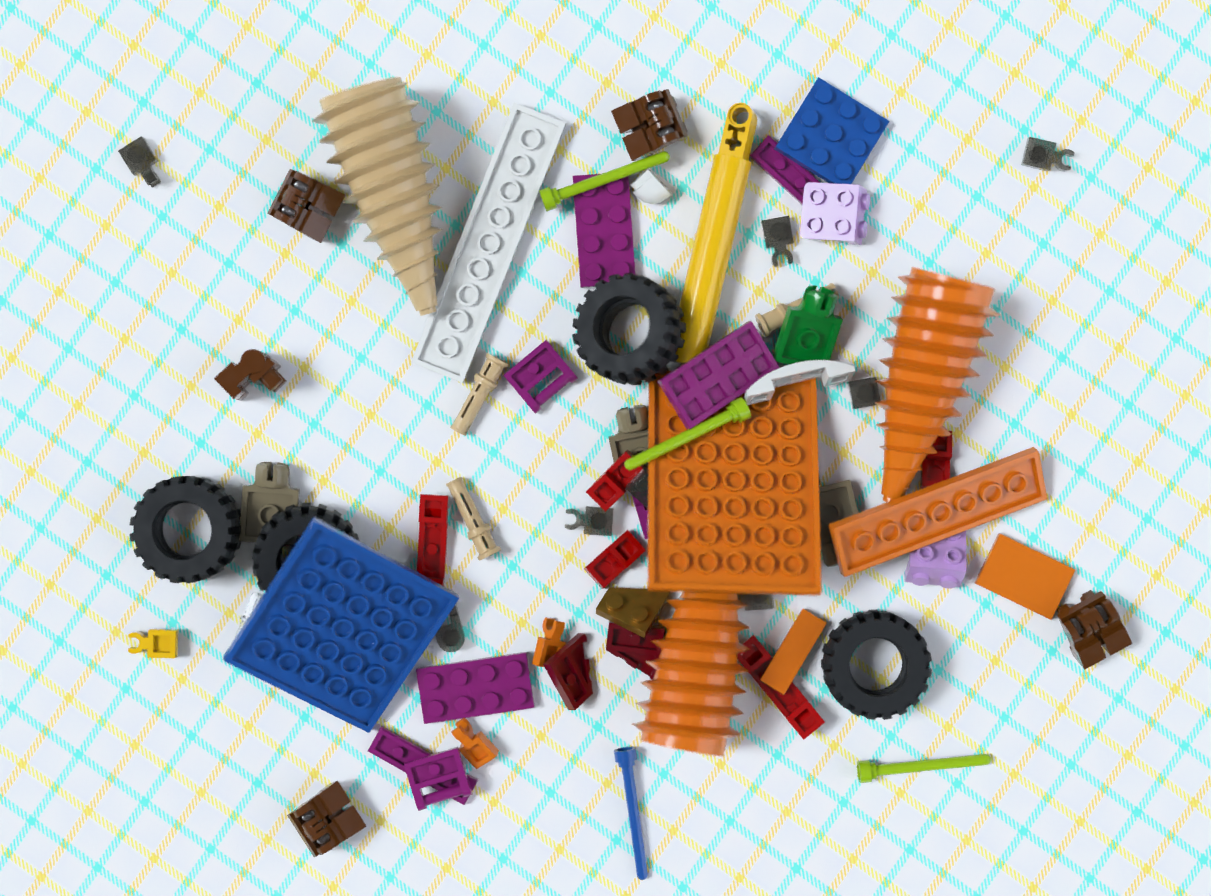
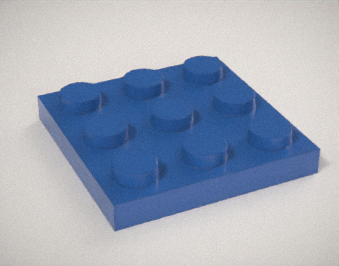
[774,77,890,184]

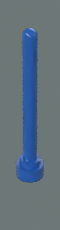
[614,747,648,880]

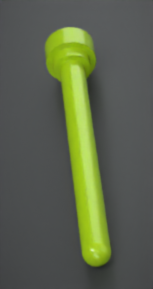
[539,151,670,212]
[625,397,751,470]
[857,754,991,783]

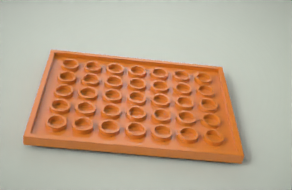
[647,371,822,596]

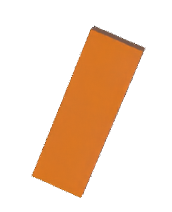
[759,609,827,695]

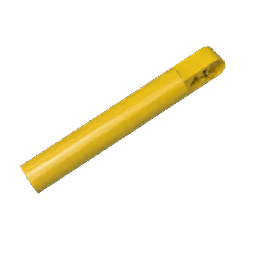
[675,102,757,364]

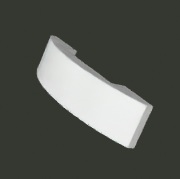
[743,360,856,405]

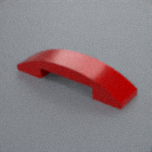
[417,494,449,586]
[737,635,825,740]

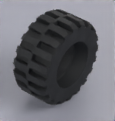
[572,273,686,385]
[129,476,242,584]
[252,503,360,591]
[821,610,932,720]

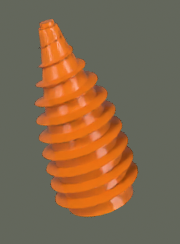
[874,267,1001,502]
[632,592,750,757]

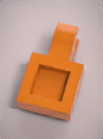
[532,617,566,667]
[451,718,499,770]

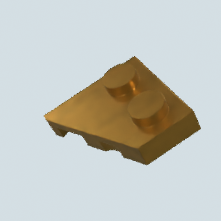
[596,587,670,638]

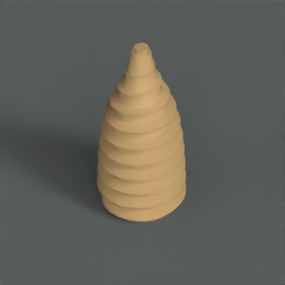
[312,77,442,316]

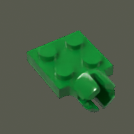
[772,285,843,364]

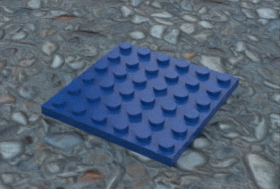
[223,517,460,733]

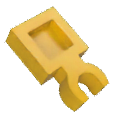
[128,629,178,658]

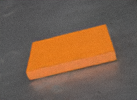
[974,533,1075,620]

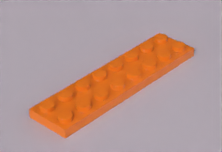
[829,447,1047,577]

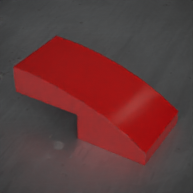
[920,431,952,489]
[586,449,648,512]
[584,530,646,589]

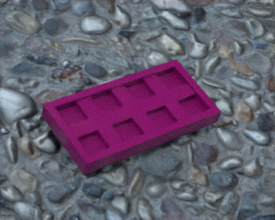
[573,174,635,288]
[657,321,780,429]
[416,652,535,724]

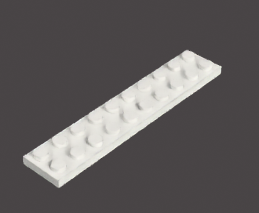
[411,102,566,383]

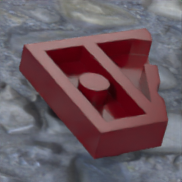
[606,621,664,680]
[543,633,593,710]

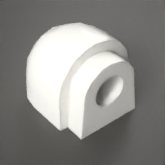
[630,169,672,204]

